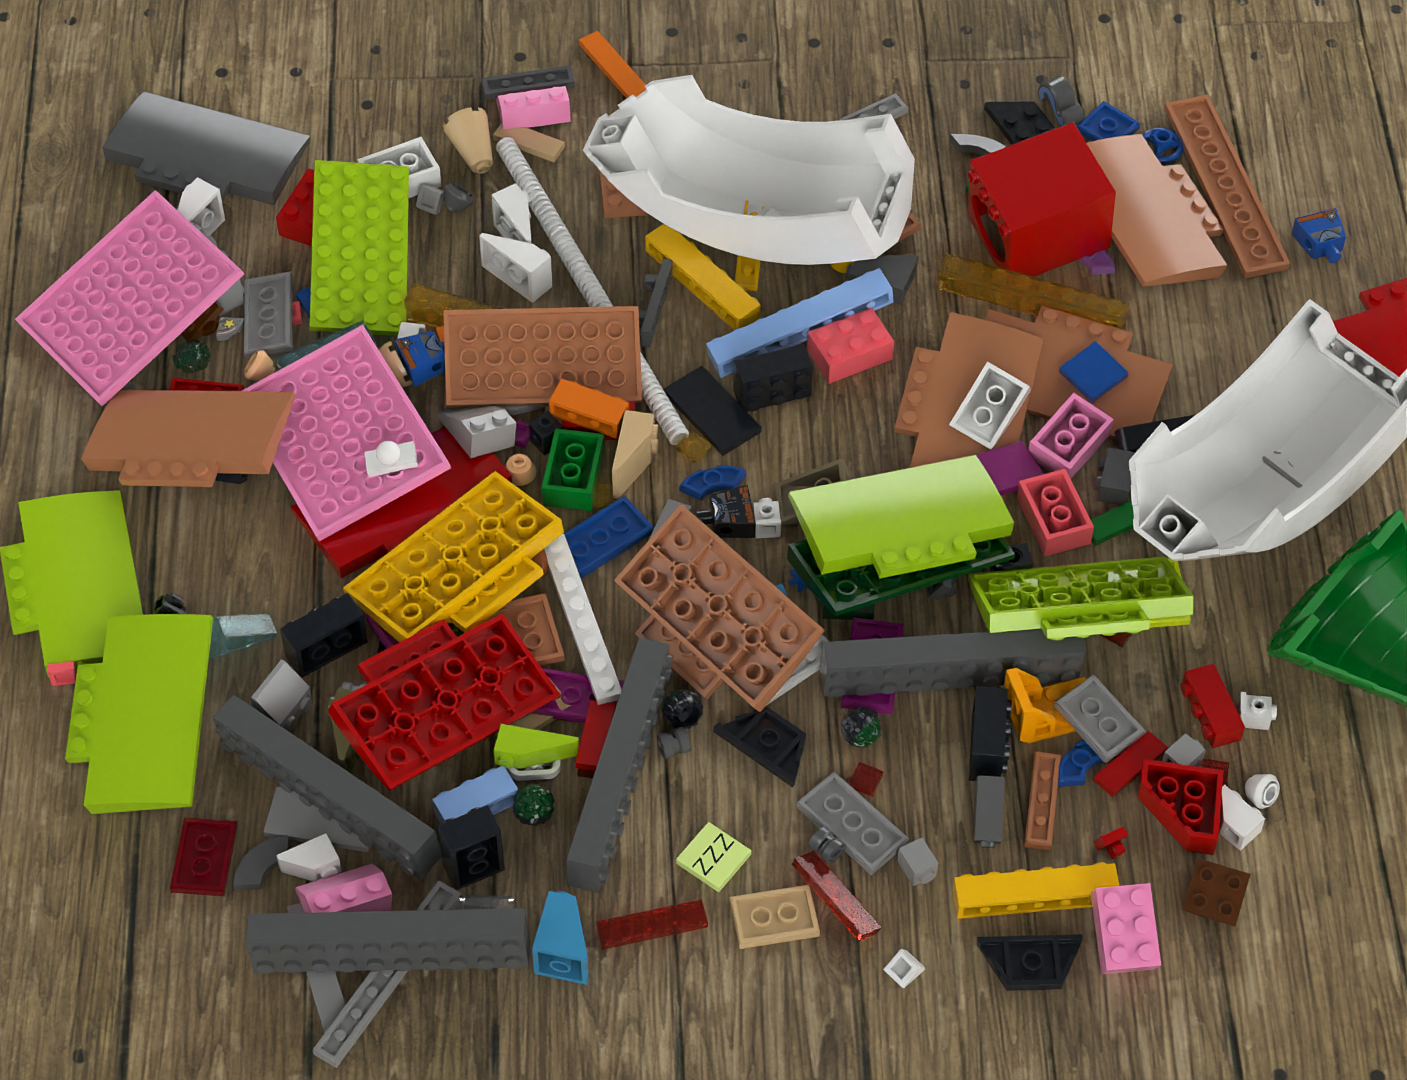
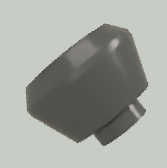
[443,182,474,213]

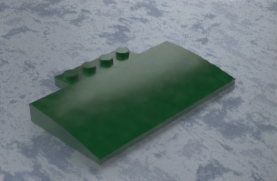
[787,537,1015,616]

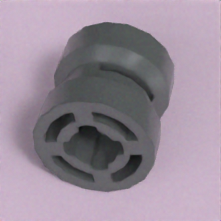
[657,726,690,760]
[809,826,846,864]

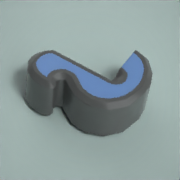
[1038,76,1084,127]

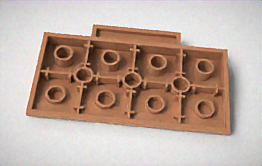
[1087,134,1227,287]
[985,305,1173,440]
[894,312,1044,503]
[81,390,296,487]
[614,504,825,712]

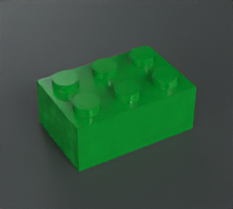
[541,429,605,511]

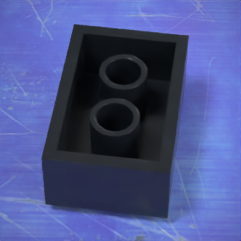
[733,344,813,412]
[280,593,368,678]
[968,686,1012,781]
[438,805,505,891]

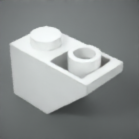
[1219,785,1265,851]

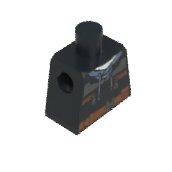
[696,485,756,538]

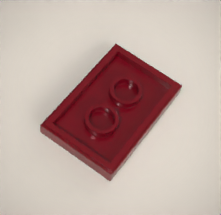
[170,817,238,897]

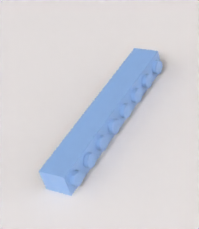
[706,268,894,378]

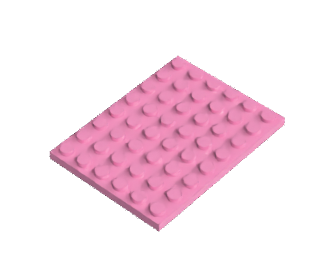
[15,190,244,406]
[242,325,451,541]

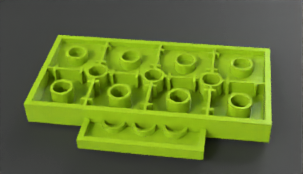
[788,455,1014,578]
[0,490,143,677]
[968,556,1194,640]
[65,614,213,814]

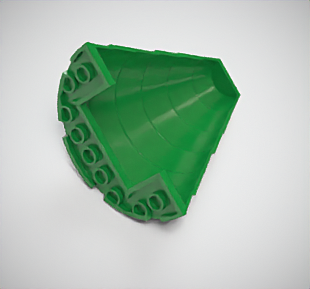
[1266,509,1407,707]

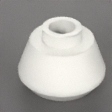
[1245,774,1280,809]

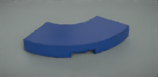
[679,465,746,501]
[1058,739,1104,787]

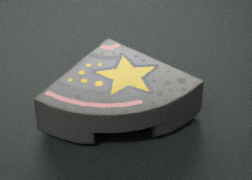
[216,317,244,341]

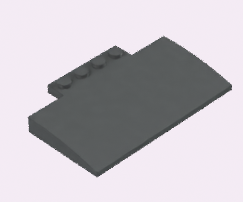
[102,92,311,205]

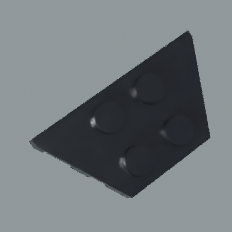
[984,101,1056,145]
[713,706,806,788]
[977,934,1083,991]

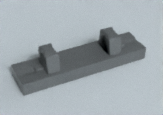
[639,259,673,348]

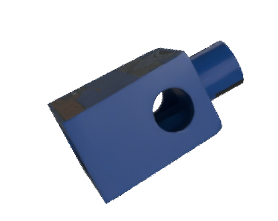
[1291,208,1346,263]
[395,331,445,387]

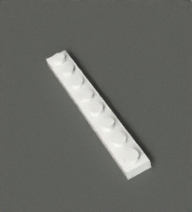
[544,534,622,705]

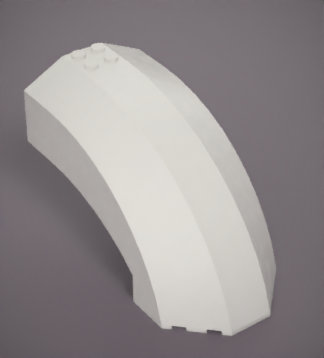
[583,75,915,265]
[1129,299,1407,561]

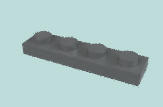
[482,65,575,100]

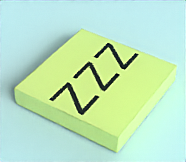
[676,822,751,892]

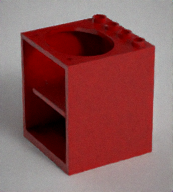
[967,122,1116,286]

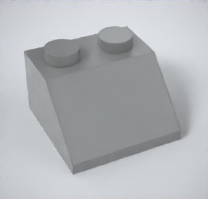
[251,659,313,732]

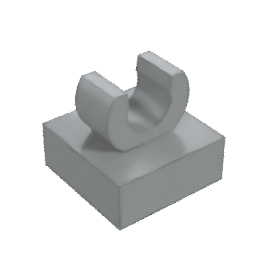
[416,184,445,215]

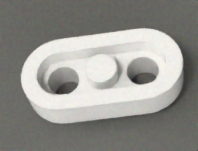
[508,760,561,781]

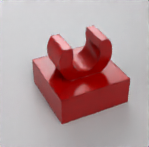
[1093,826,1128,859]

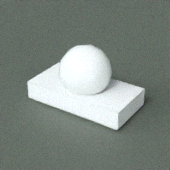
[364,441,418,477]

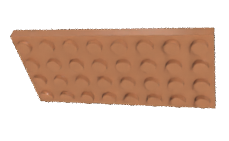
[443,306,642,408]

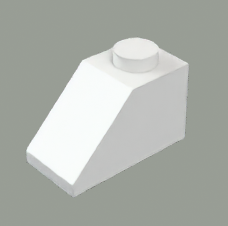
[276,833,342,881]

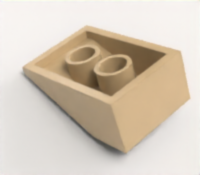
[612,410,659,499]

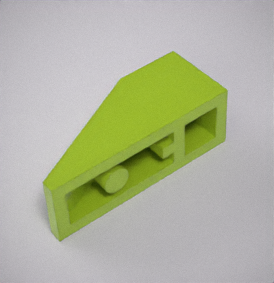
[494,724,579,769]

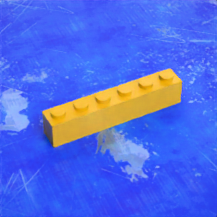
[645,224,761,330]
[952,862,1120,919]

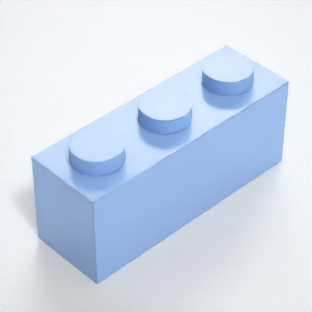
[432,765,518,824]

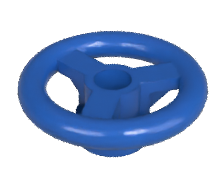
[1142,128,1184,164]

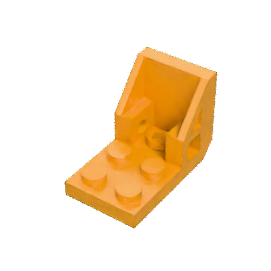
[1004,668,1086,744]

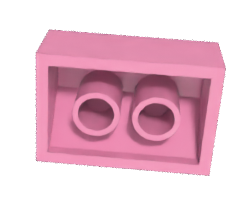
[496,86,571,130]
[296,863,392,913]

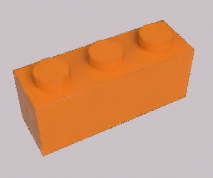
[549,378,629,439]

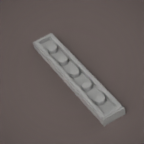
[287,903,357,1045]

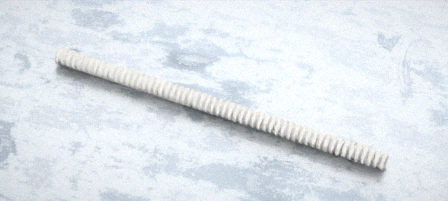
[496,137,689,445]

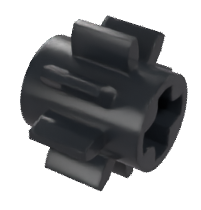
[153,592,186,614]

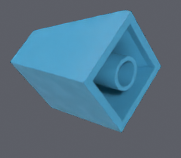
[532,891,589,985]

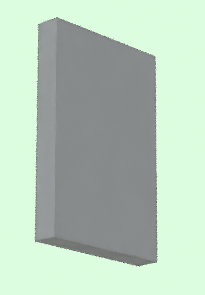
[1054,674,1145,763]

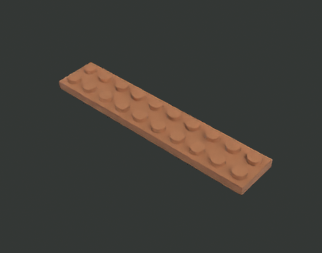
[1164,95,1290,279]

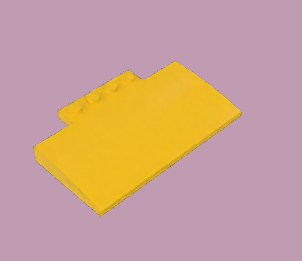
[343,471,564,642]

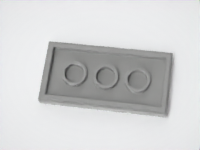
[244,272,293,359]
[796,771,909,875]
[263,787,370,852]

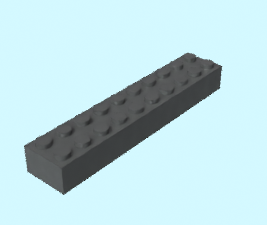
[819,629,1086,697]
[566,637,673,893]
[213,695,442,880]
[245,908,530,974]

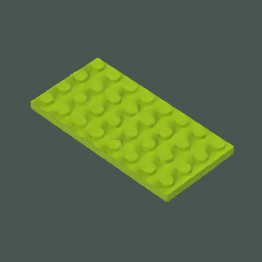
[309,160,409,336]

